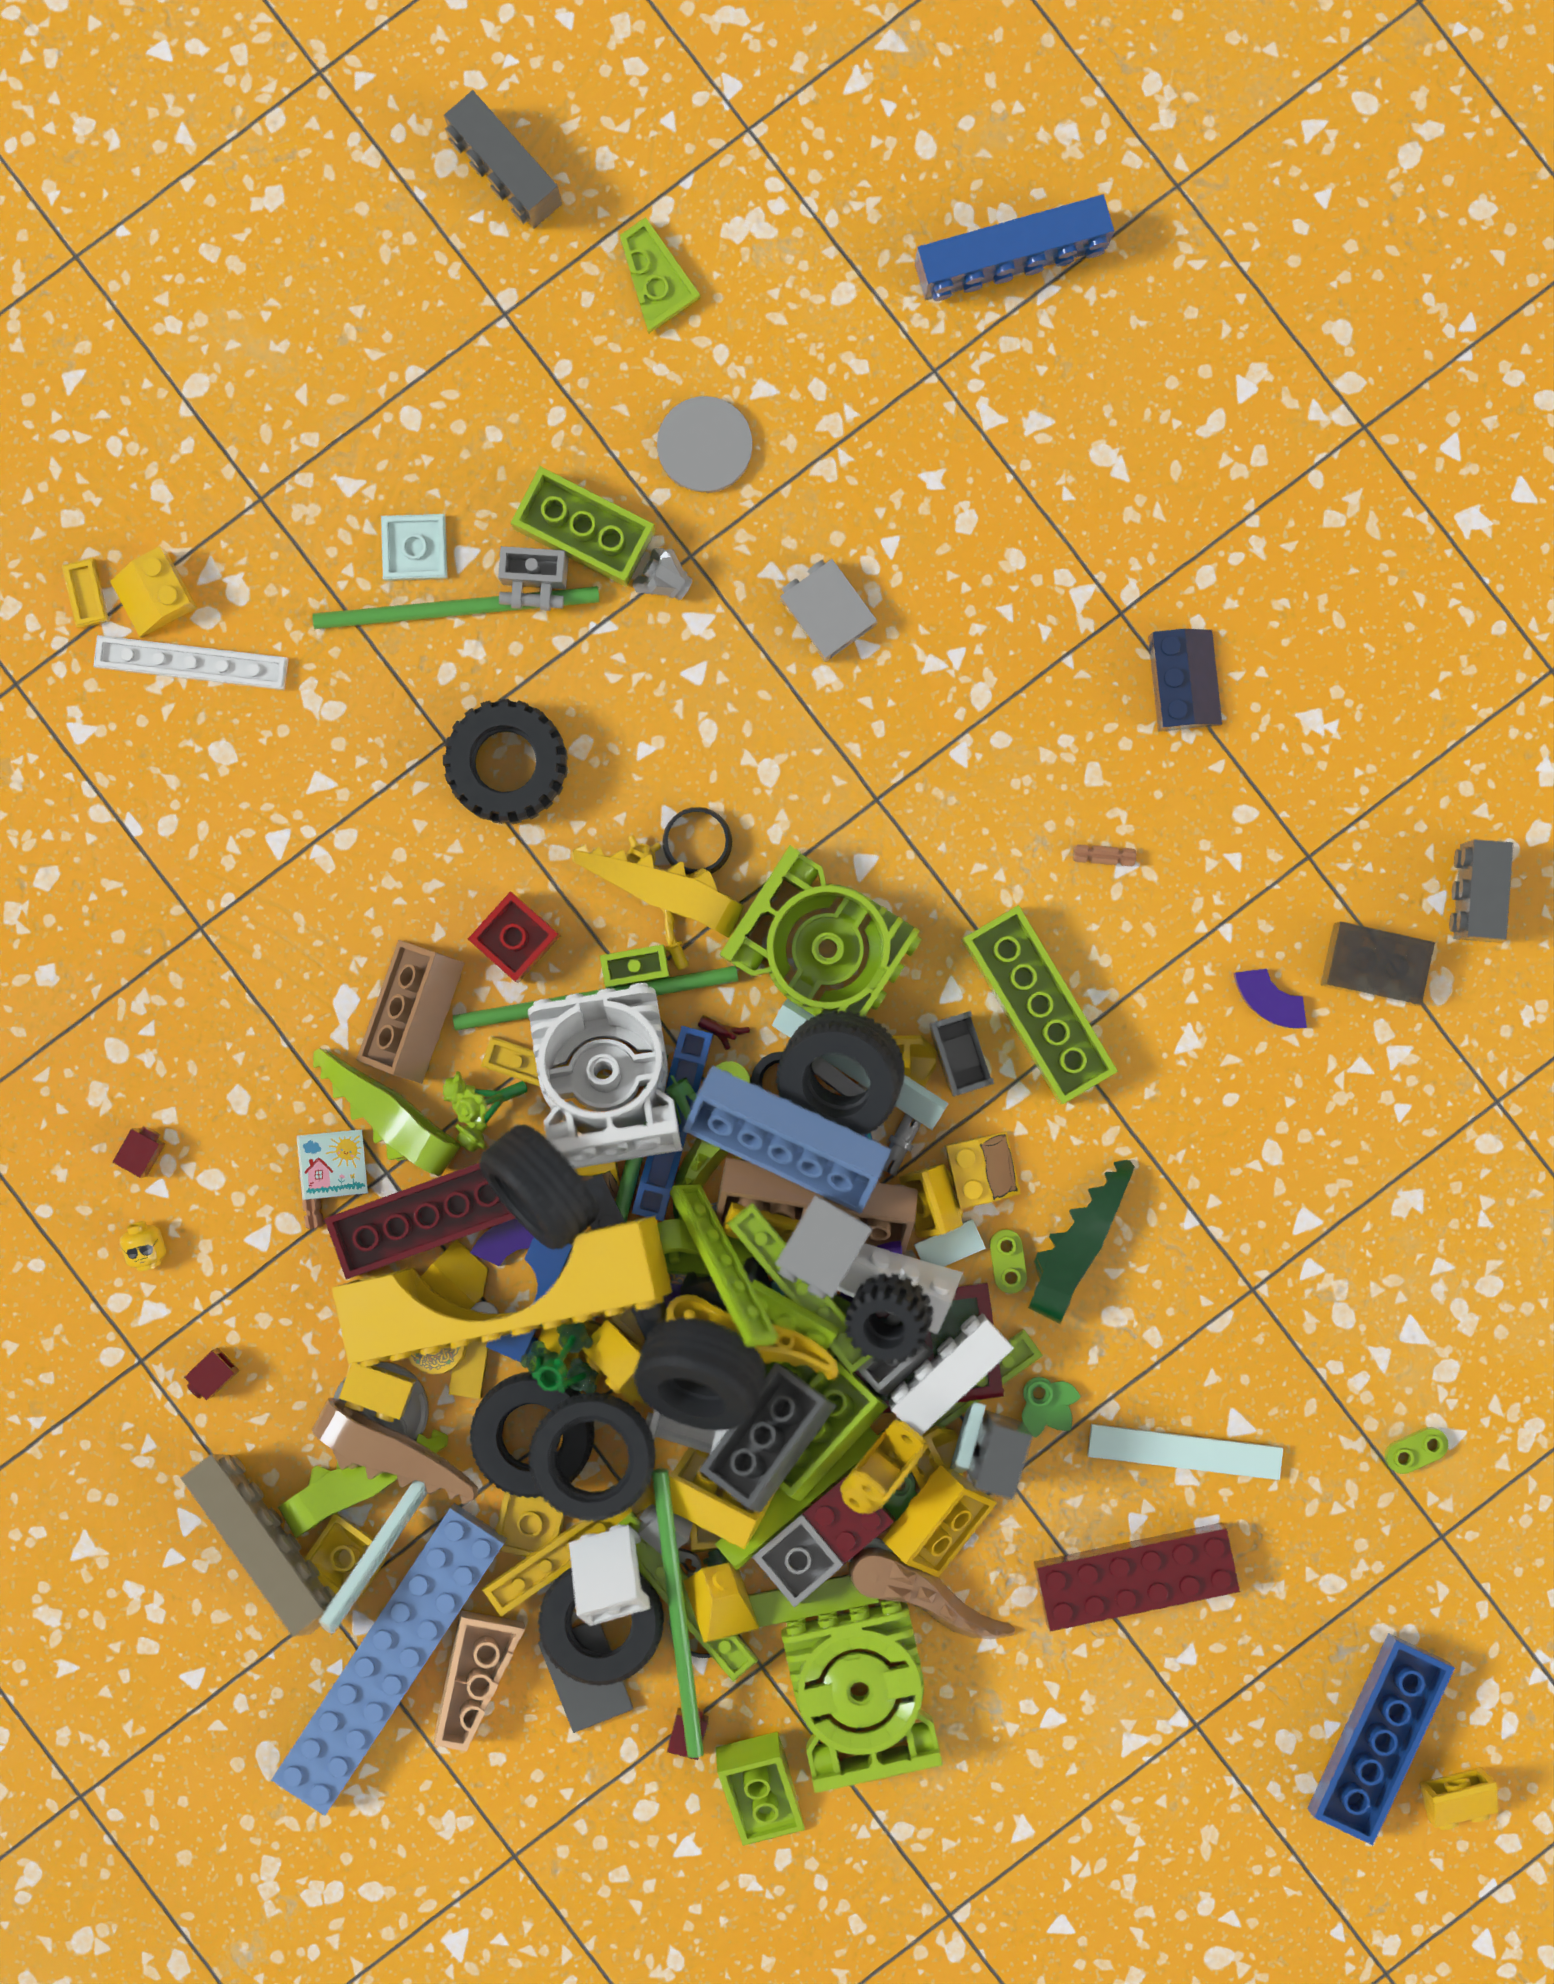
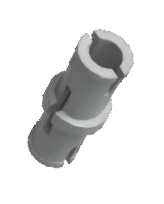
[883,1113,922,1176]

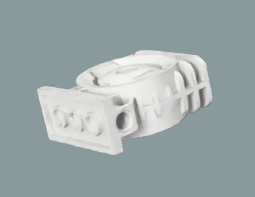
[528,983,682,1168]

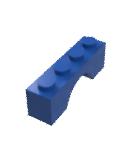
[486,1237,574,1362]

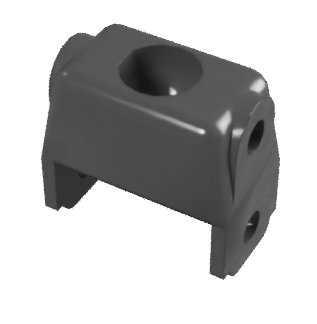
[929,1011,994,1096]

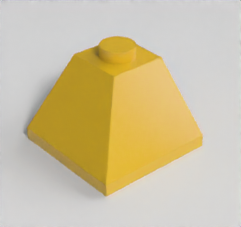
[683,1563,759,1643]

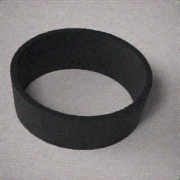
[662,807,732,875]

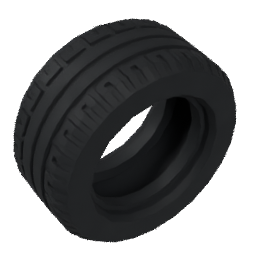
[479,1124,599,1250]
[529,1392,656,1521]

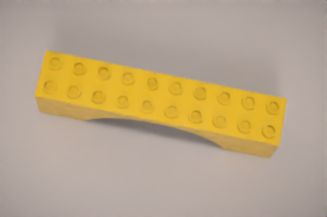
[332,1216,672,1367]

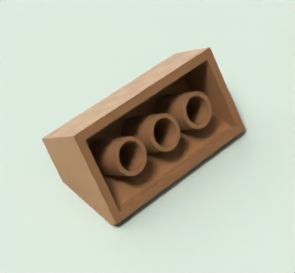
[356,940,465,1084]

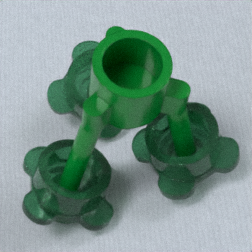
[520,1322,599,1393]

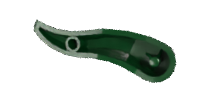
[1028,1160,1135,1324]

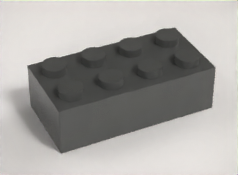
[444,90,562,229]
[699,1363,837,1513]
[967,1410,1033,1500]

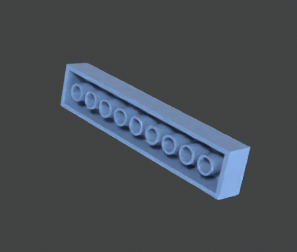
[271,1503,507,1816]

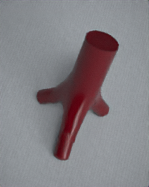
[698,1015,750,1050]

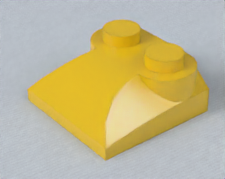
[305,1513,389,1602]

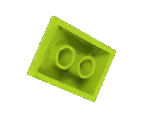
[716,1731,805,1846]

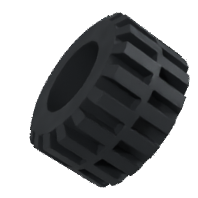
[845,1273,933,1364]

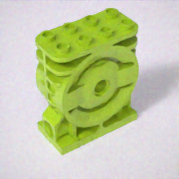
[720,846,922,1017]
[781,1600,943,1793]

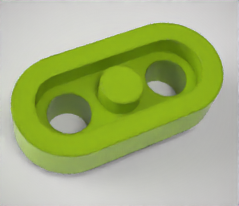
[990,1229,1027,1294]
[1385,1427,1448,1474]

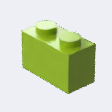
[600,944,670,988]

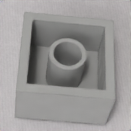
[753,1514,844,1607]

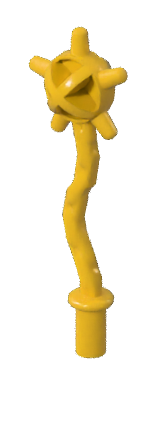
[625,835,689,970]

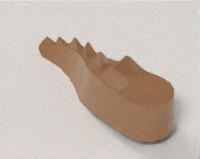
[312,1397,478,1504]
[849,1547,1015,1640]

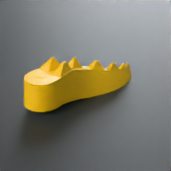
[571,844,744,937]
[666,1295,838,1379]

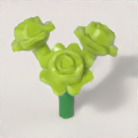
[443,1071,527,1152]

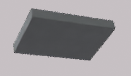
[538,1622,634,1733]

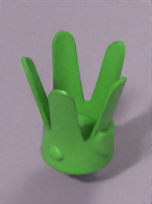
[665,1075,697,1125]

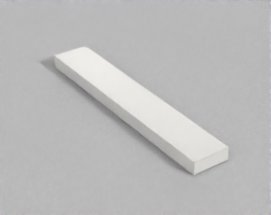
[93,635,288,690]

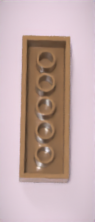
[716,1158,918,1255]

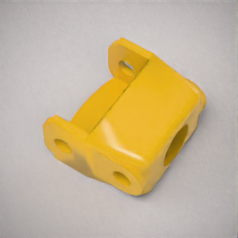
[840,1419,929,1514]

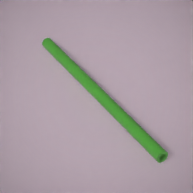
[312,586,600,629]
[453,966,739,1031]
[652,1468,704,1758]

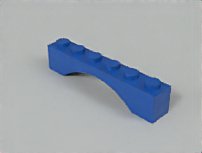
[632,1026,714,1221]

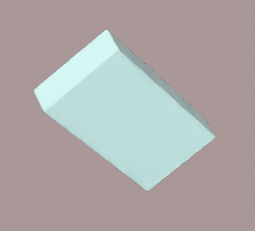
[914,1219,986,1267]

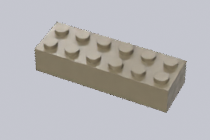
[181,1454,336,1637]

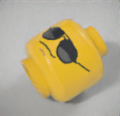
[120,1221,166,1271]

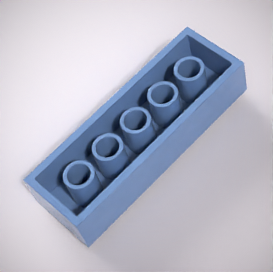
[683,1066,891,1214]

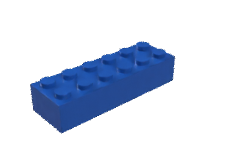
[915,194,1114,301]
[1307,1633,1455,1845]

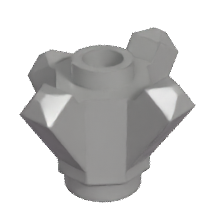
[633,548,692,600]

